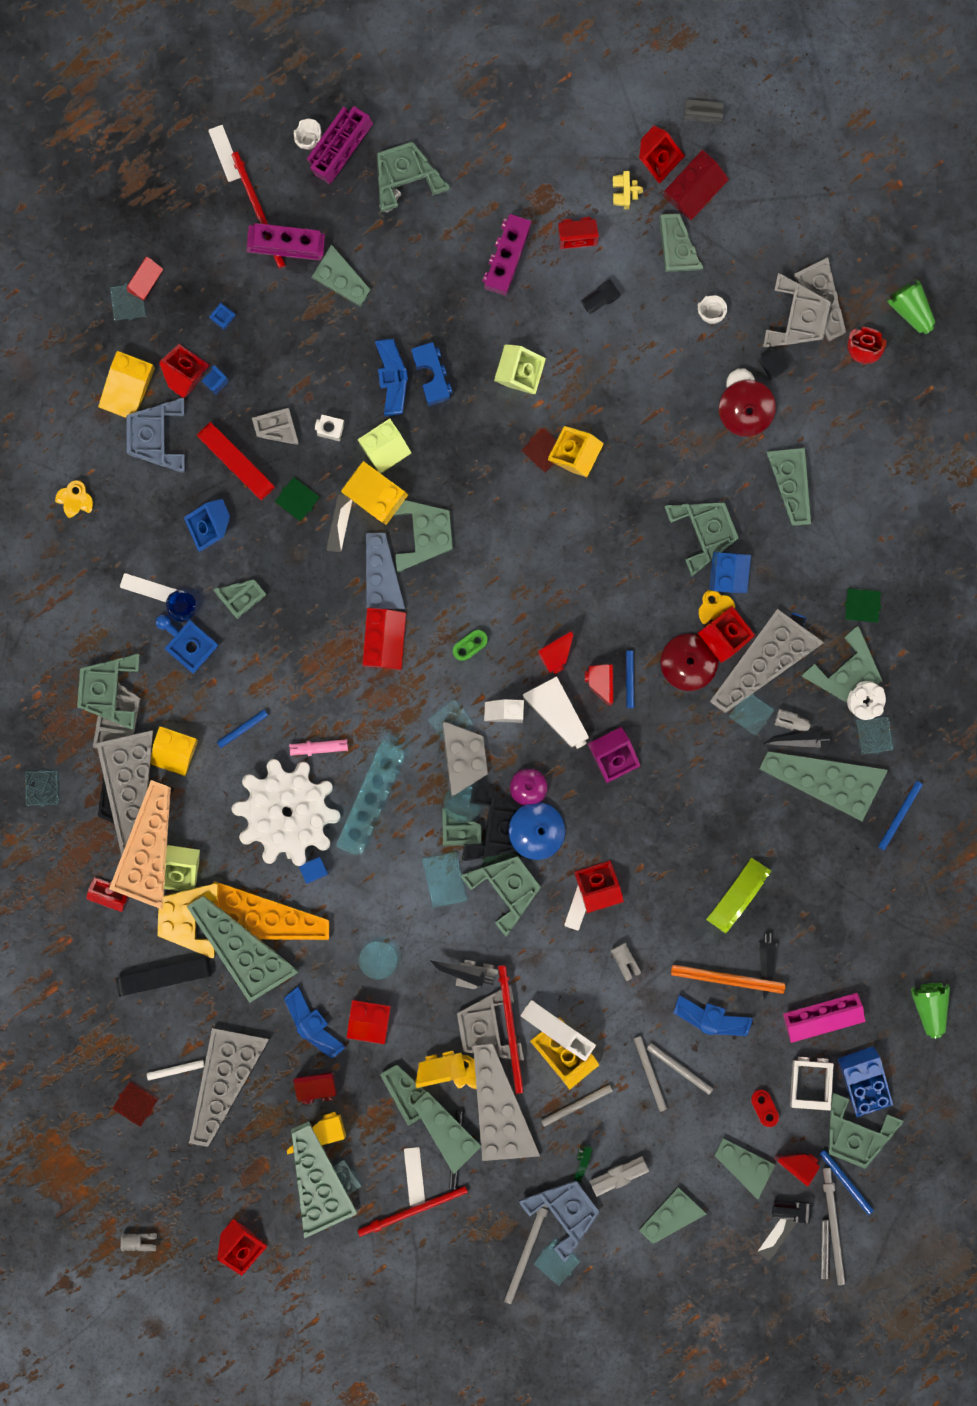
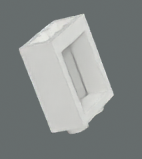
[790,1057,833,1110]

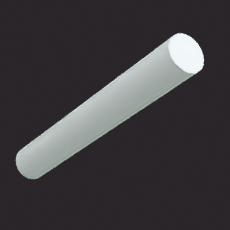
[147,1060,205,1081]

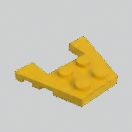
[157,883,219,958]

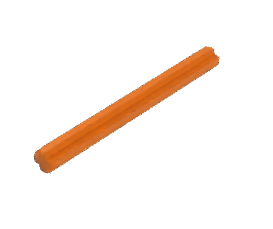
[671,965,785,994]

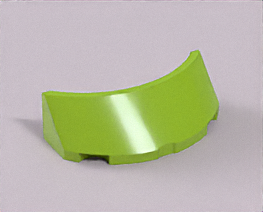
[706,858,771,933]

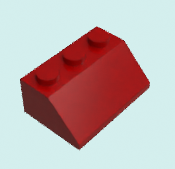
[362,608,406,670]

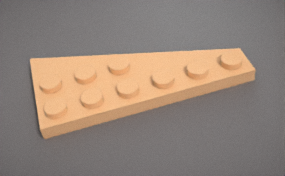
[109,780,171,909]

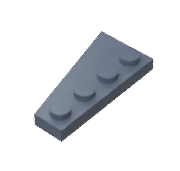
[366,533,405,610]

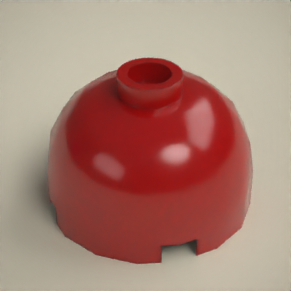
[847,327,887,364]

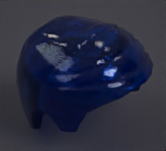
[165,590,197,622]

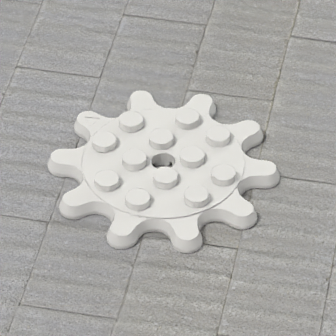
[232,759,341,866]

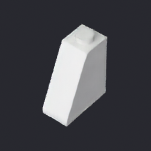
[484,699,524,723]

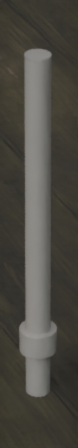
[823,1167,845,1285]
[504,1204,549,1304]

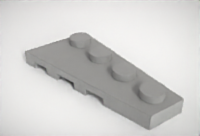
[794,257,846,342]

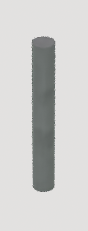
[821,1220,829,1279]

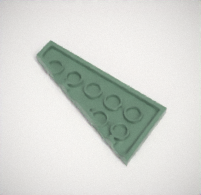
[759,752,888,821]
[291,1121,357,1238]

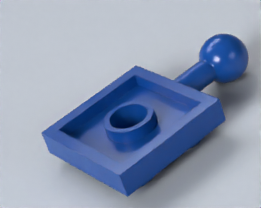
[155,615,219,674]

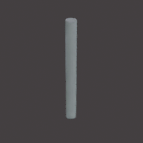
[633,1036,667,1112]
[647,1043,713,1095]
[541,1085,613,1127]

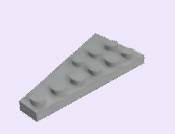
[710,609,824,713]
[96,730,154,855]
[189,1028,269,1147]
[473,1043,540,1161]

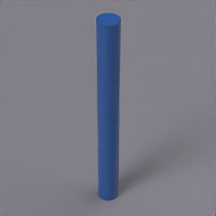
[878,781,923,851]
[819,1149,874,1215]

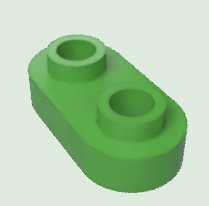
[453,630,488,661]

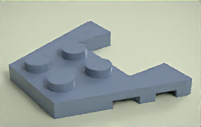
[126,398,184,473]
[518,1180,599,1263]

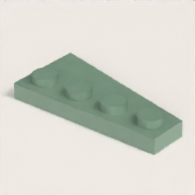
[767,448,812,526]
[413,1091,481,1174]

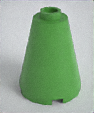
[887,279,936,334]
[911,983,950,1038]

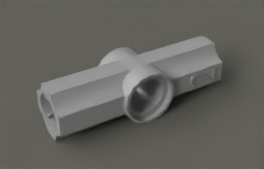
[589,1156,649,1197]

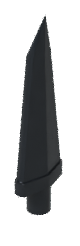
[763,729,830,748]
[758,933,778,1000]
[430,960,495,988]

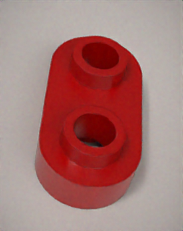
[751,1090,779,1127]

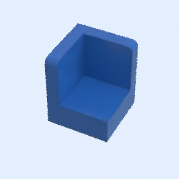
[201,365,229,395]
[299,857,329,884]

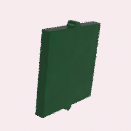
[274,477,320,522]
[844,588,882,623]

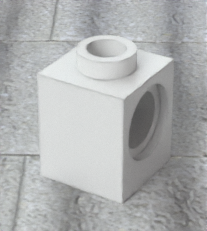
[315,415,345,441]

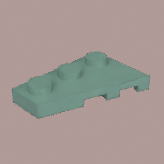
[659,214,703,272]
[312,245,370,307]
[380,1065,426,1126]
[714,1138,775,1199]
[639,1187,706,1244]

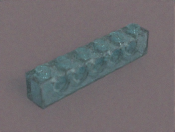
[336,741,405,856]

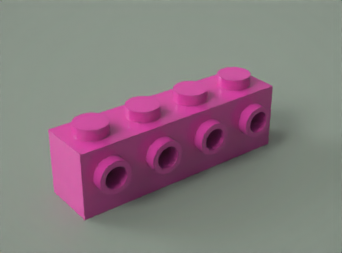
[783,993,865,1043]

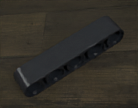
[115,957,212,997]

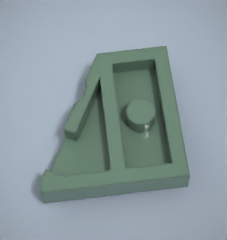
[214,580,267,619]
[442,808,481,846]

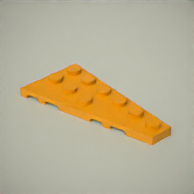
[213,881,329,940]

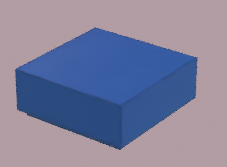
[209,303,236,330]

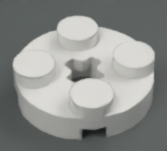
[847,681,886,720]

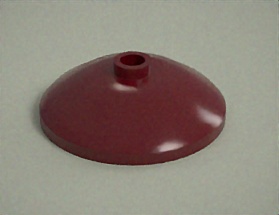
[718,380,776,437]
[660,634,718,691]

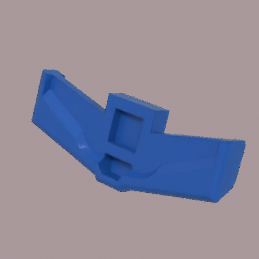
[375,338,408,417]
[284,986,346,1059]
[673,995,753,1036]

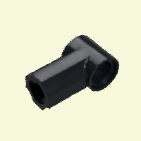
[581,279,621,314]
[772,1201,812,1223]

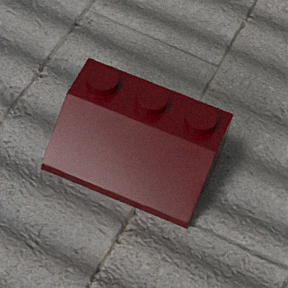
[663,150,729,221]

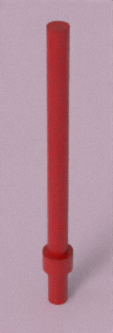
[357,1186,468,1237]

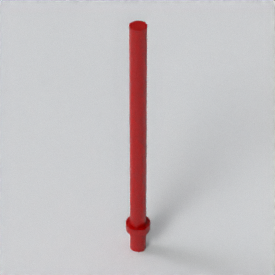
[231,151,286,269]
[498,965,524,1094]

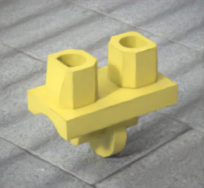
[613,171,643,209]

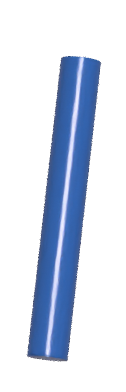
[626,651,634,709]
[217,710,268,748]

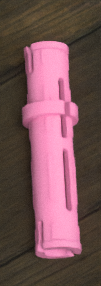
[289,739,348,756]

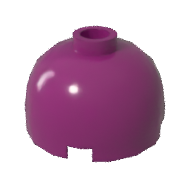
[510,768,548,806]

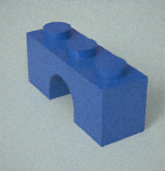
[411,342,452,406]

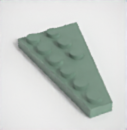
[187,895,299,1003]

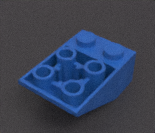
[837,1046,893,1117]

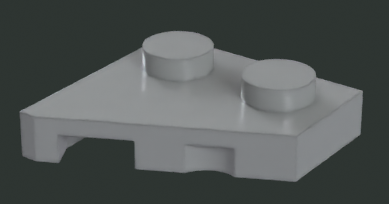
[252,408,299,445]

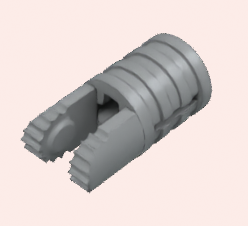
[774,709,810,731]
[610,943,641,981]
[121,1233,157,1251]

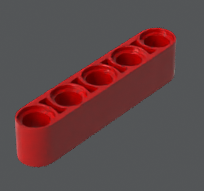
[196,422,275,501]

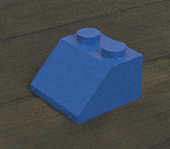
[709,551,751,593]

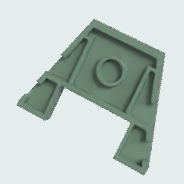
[377,142,450,212]
[393,500,453,572]
[664,503,738,576]
[801,626,882,703]
[77,654,140,730]
[461,856,541,937]
[828,1092,904,1169]

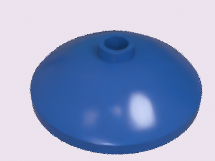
[509,802,565,860]

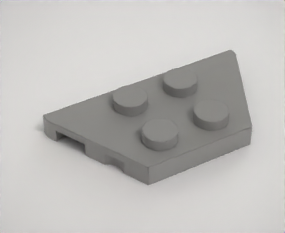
[93,683,140,749]
[442,722,488,796]

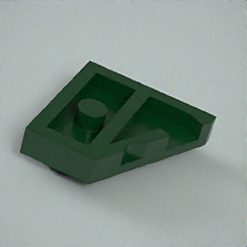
[574,1144,593,1182]

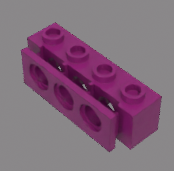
[307,106,373,185]
[482,214,531,296]
[246,223,325,261]

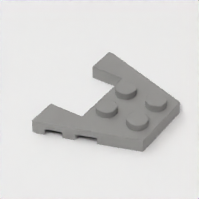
[763,273,831,348]
[457,985,524,1060]

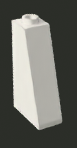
[523,677,589,749]
[521,1000,596,1061]

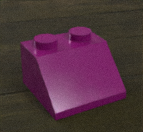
[587,727,641,783]

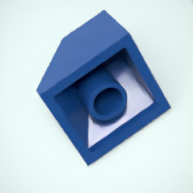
[184,499,230,552]

